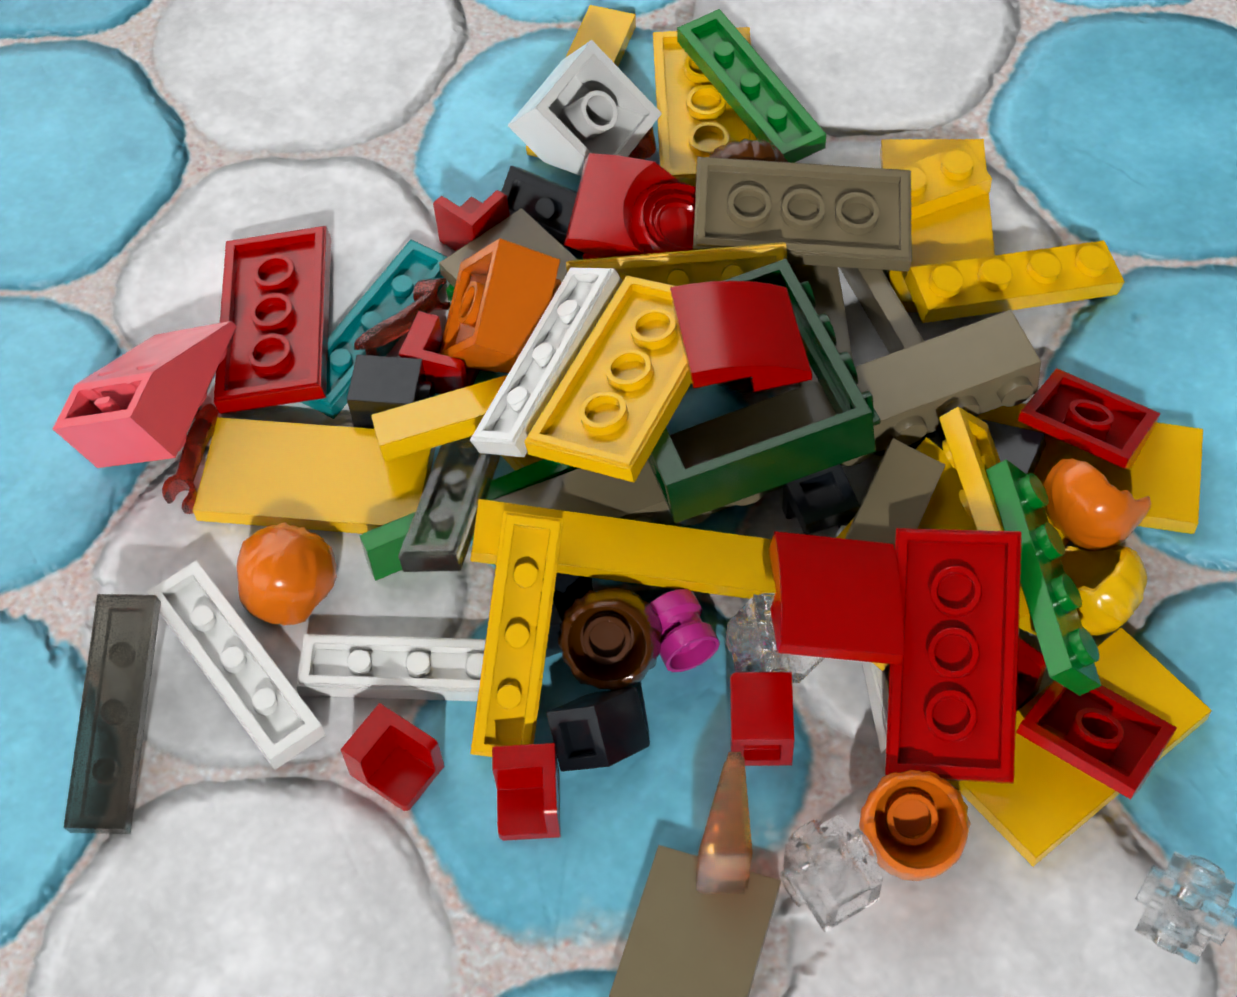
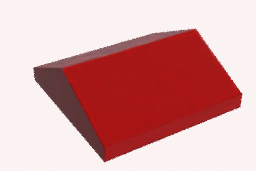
[1017,368,1161,469]
[1016,681,1177,800]

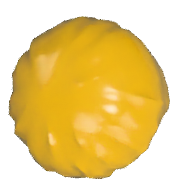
[1060,545,1147,636]

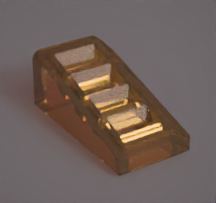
[695,752,753,894]

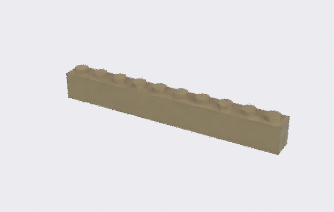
[475,310,1041,526]

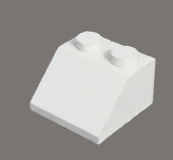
[508,40,662,176]

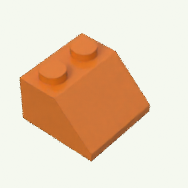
[439,238,561,373]

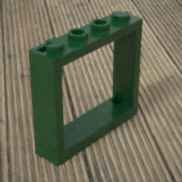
[648,259,881,523]

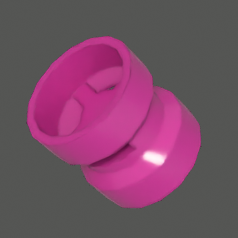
[650,589,720,672]

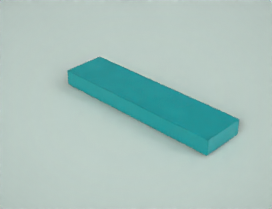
[301,239,448,419]

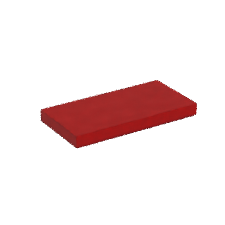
[214,226,331,414]
[885,528,1022,784]

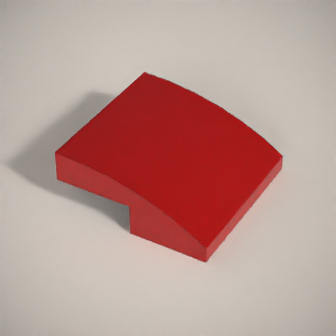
[670,281,812,392]
[769,531,904,665]

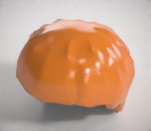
[1043,458,1151,551]
[237,522,337,625]
[859,770,971,881]

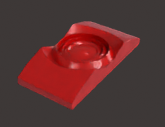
[564,153,696,258]

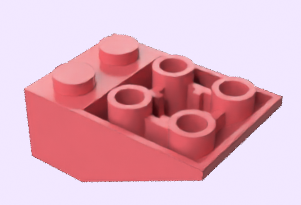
[53,321,237,468]

